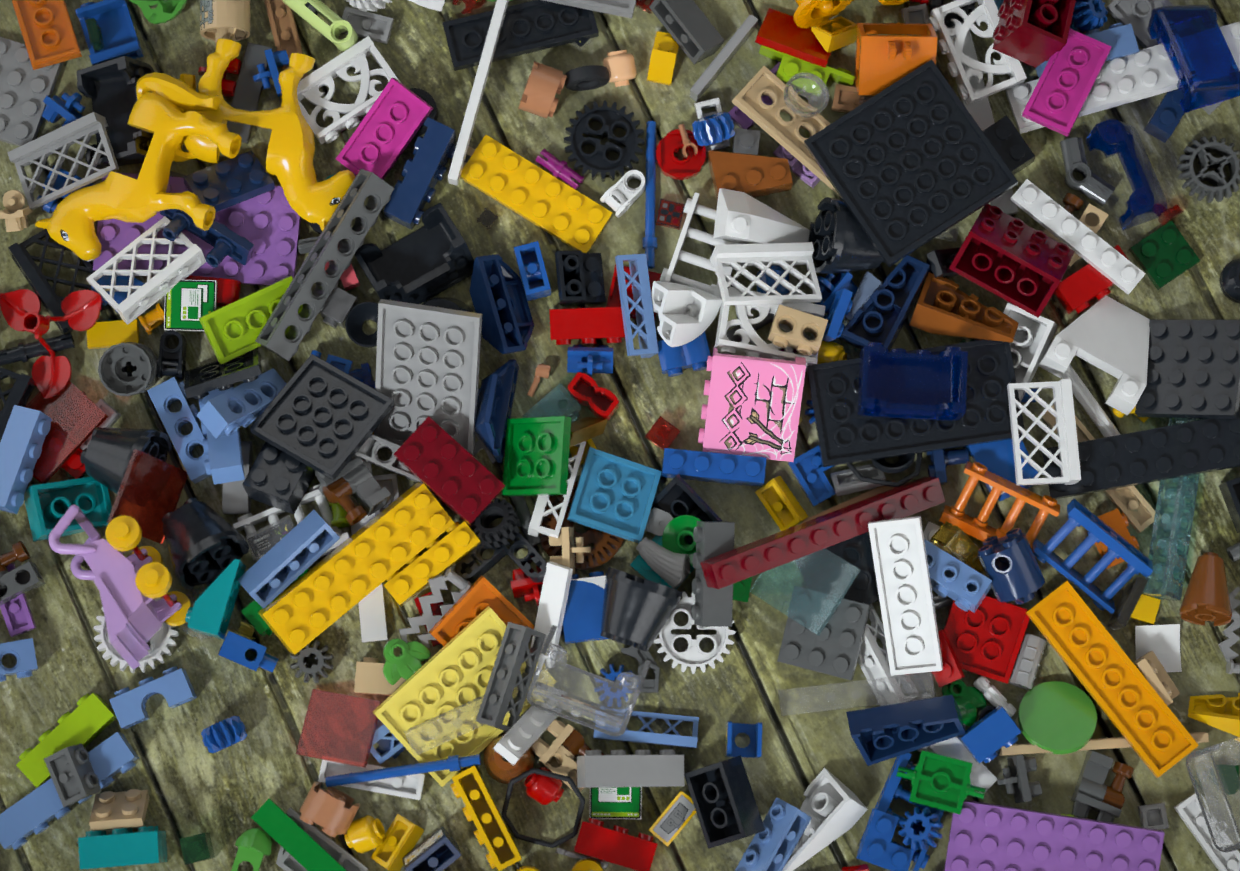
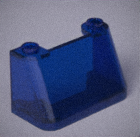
[1147,5,1240,113]
[1085,119,1167,231]

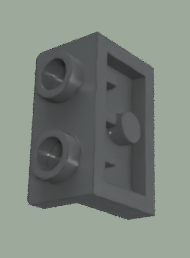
[44,744,101,807]

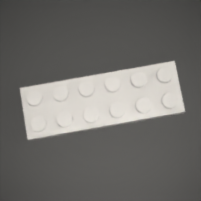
[868,516,943,676]

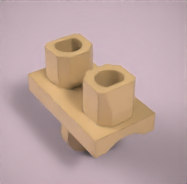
[0,189,33,232]
[549,527,591,574]

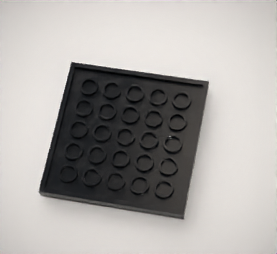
[804,59,1018,267]

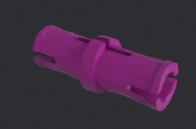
[535,148,585,190]

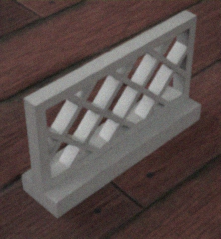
[7,112,119,210]

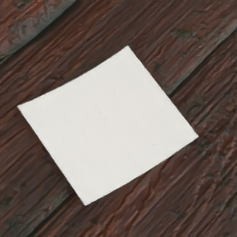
[1135,624,1182,672]

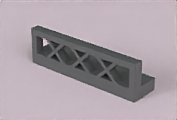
[476,622,546,732]

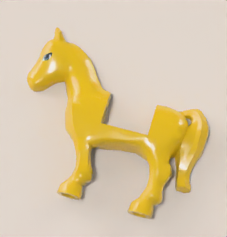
[173,39,356,231]
[35,72,242,262]

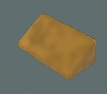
[570,417,607,447]

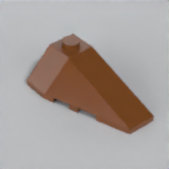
[909,273,1019,343]

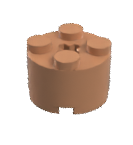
[518,61,567,119]
[299,781,360,838]

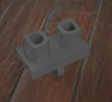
[997,754,1042,803]

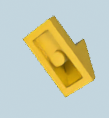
[647,31,679,86]

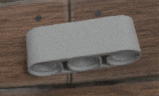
[222,441,253,514]

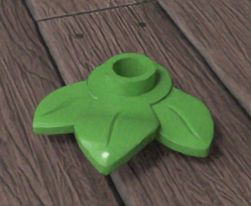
[383,639,431,685]

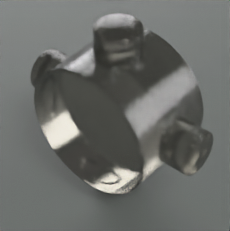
[476,208,498,230]

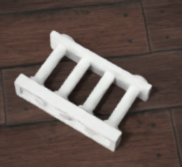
[660,192,741,298]
[233,484,350,561]

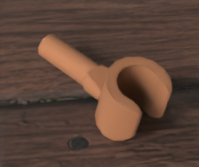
[678,124,698,158]
[527,364,551,397]

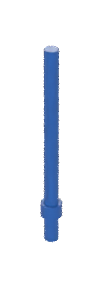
[642,121,657,269]
[325,754,481,787]

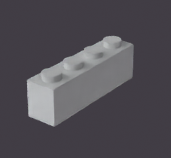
[577,750,684,788]

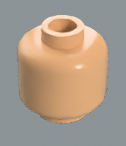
[602,50,637,87]

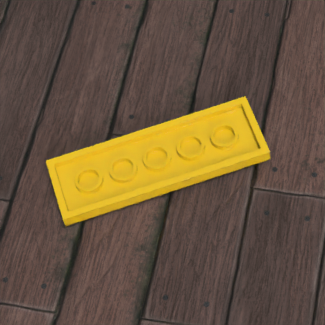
[460,134,613,253]

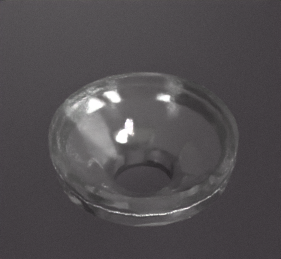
[784,72,829,118]

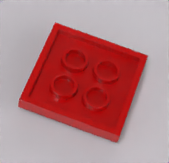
[943,595,1030,684]

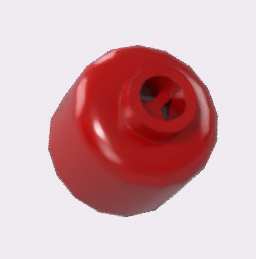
[524,766,564,805]

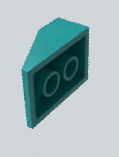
[24,477,114,542]
[185,559,246,640]

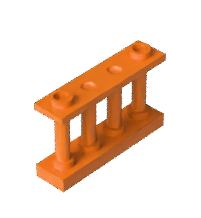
[939,461,1061,558]

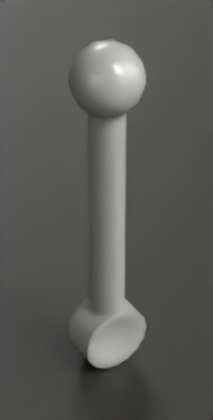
[555,848,609,869]

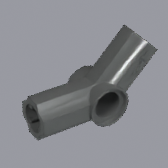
[1060,137,1115,207]

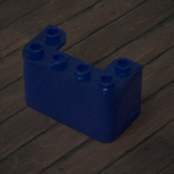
[858,342,968,421]

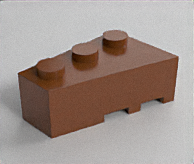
[707,150,793,202]

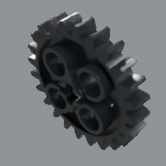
[564,100,645,182]

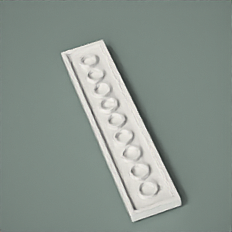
[1006,21,1240,134]

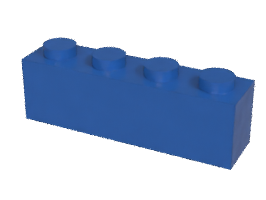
[662,448,766,487]

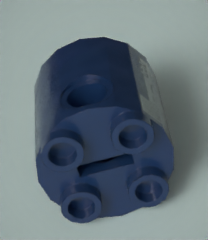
[978,528,1045,604]

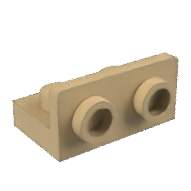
[1133,651,1180,706]

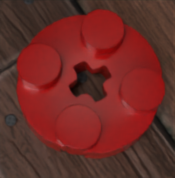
[656,129,706,180]

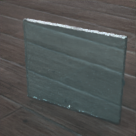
[750,527,860,636]

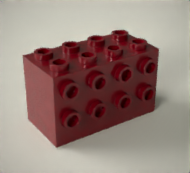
[992,0,1076,68]
[949,204,1075,318]

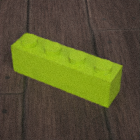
[16,693,117,788]

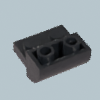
[555,251,606,307]

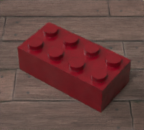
[394,416,505,525]

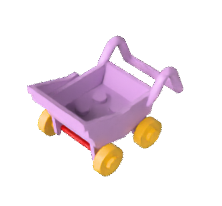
[48,505,193,670]

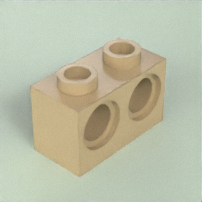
[767,304,828,356]

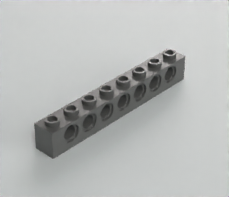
[255,169,394,361]

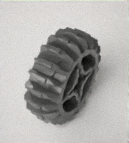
[1177,136,1240,203]

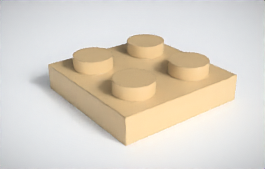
[89,789,149,831]

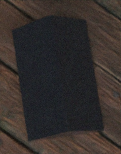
[651,474,722,544]

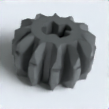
[290,640,334,683]

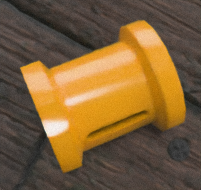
[138,303,164,335]

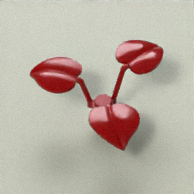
[0,289,102,399]

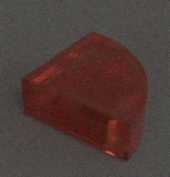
[1158,204,1184,226]

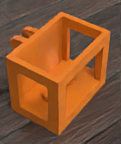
[854,23,938,95]

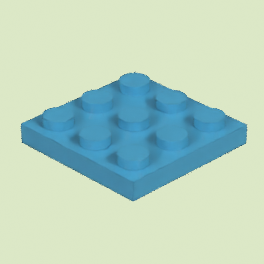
[567,447,662,544]

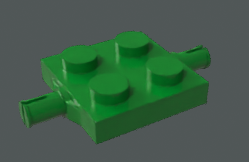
[896,750,986,815]

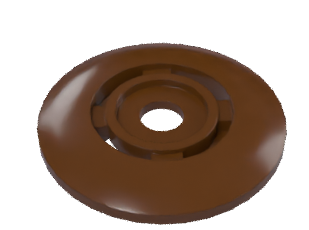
[539,481,624,570]

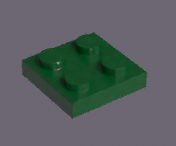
[1129,220,1201,290]

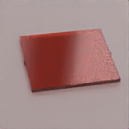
[26,381,109,484]
[107,449,188,544]

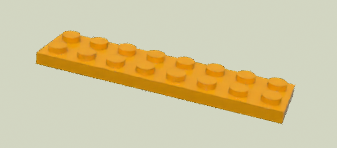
[1026,581,1199,778]

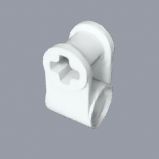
[600,170,646,218]

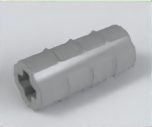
[1009,634,1046,690]

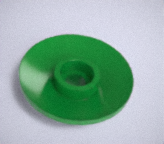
[662,515,702,566]

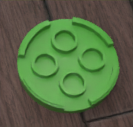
[1018,681,1097,754]

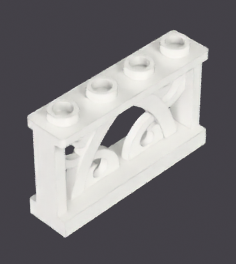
[928,0,1027,105]
[297,36,400,144]
[714,286,825,372]

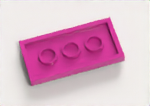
[1022,29,1112,137]
[336,78,433,180]

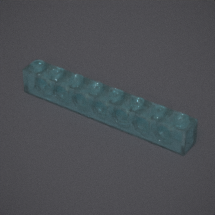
[1143,418,1208,601]

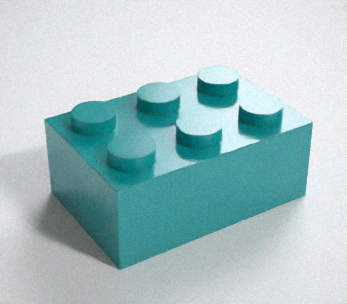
[78,826,168,869]

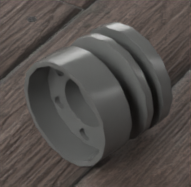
[98,342,158,396]

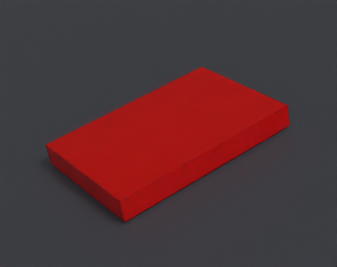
[755,8,831,67]

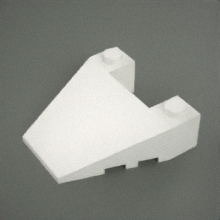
[1038,296,1150,415]

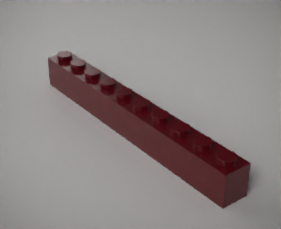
[700,476,946,589]

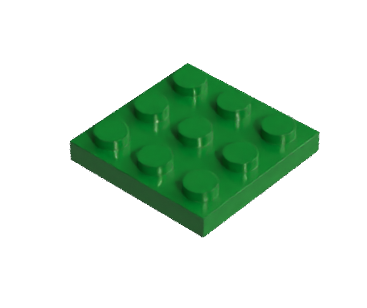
[502,416,571,496]

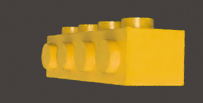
[384,521,481,607]
[450,765,523,871]

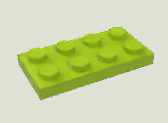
[199,276,303,364]

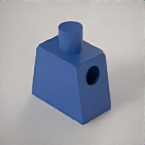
[218,631,279,673]

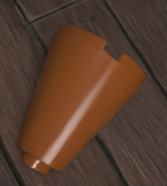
[1180,552,1232,626]
[483,732,535,784]

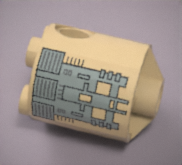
[200,0,250,44]

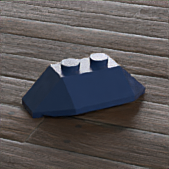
[469,254,534,354]
[474,359,519,464]

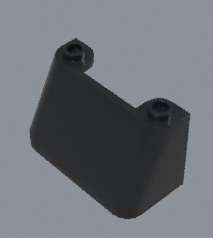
[76,56,155,169]
[354,202,474,305]

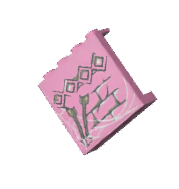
[698,348,806,462]

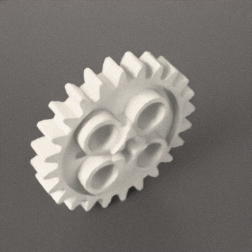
[653,591,736,674]
[94,597,179,673]

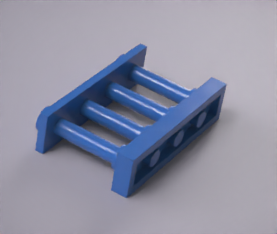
[1033,499,1154,614]
[858,753,944,871]

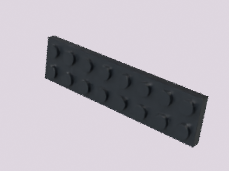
[1042,413,1240,499]

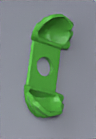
[231,828,272,871]

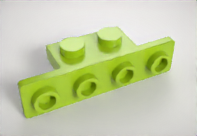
[759,45,855,98]

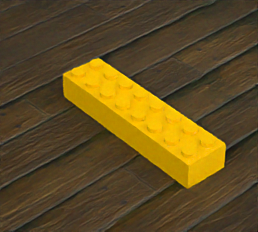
[258,482,455,655]

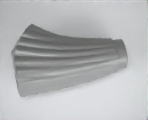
[636,537,690,589]

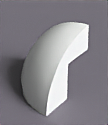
[651,281,722,347]

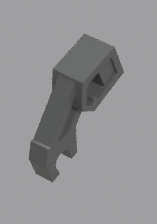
[621,646,660,693]

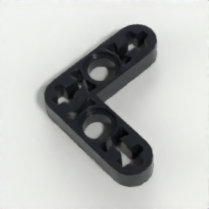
[456,533,547,583]

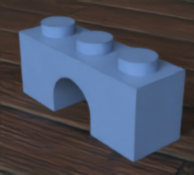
[109,666,197,729]

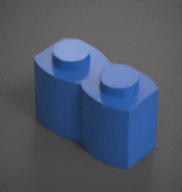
[657,331,711,377]

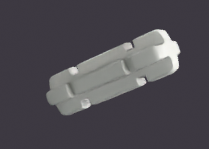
[973,676,1016,717]

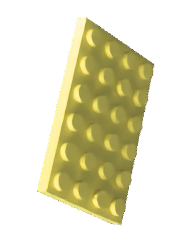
[373,606,557,787]

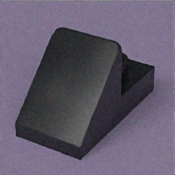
[926,247,960,279]

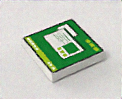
[164,280,217,331]
[590,787,642,819]

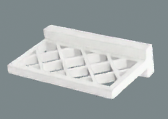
[86,216,206,325]
[710,242,822,305]
[1007,379,1081,486]

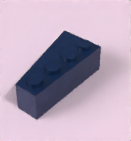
[383,117,457,230]
[840,255,930,356]
[846,695,966,766]

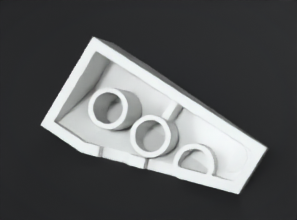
[713,188,810,244]
[1003,303,1057,402]
[782,768,868,871]

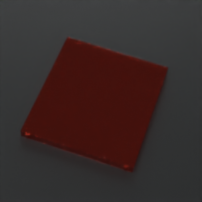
[296,689,382,768]

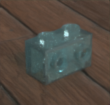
[522,383,581,423]

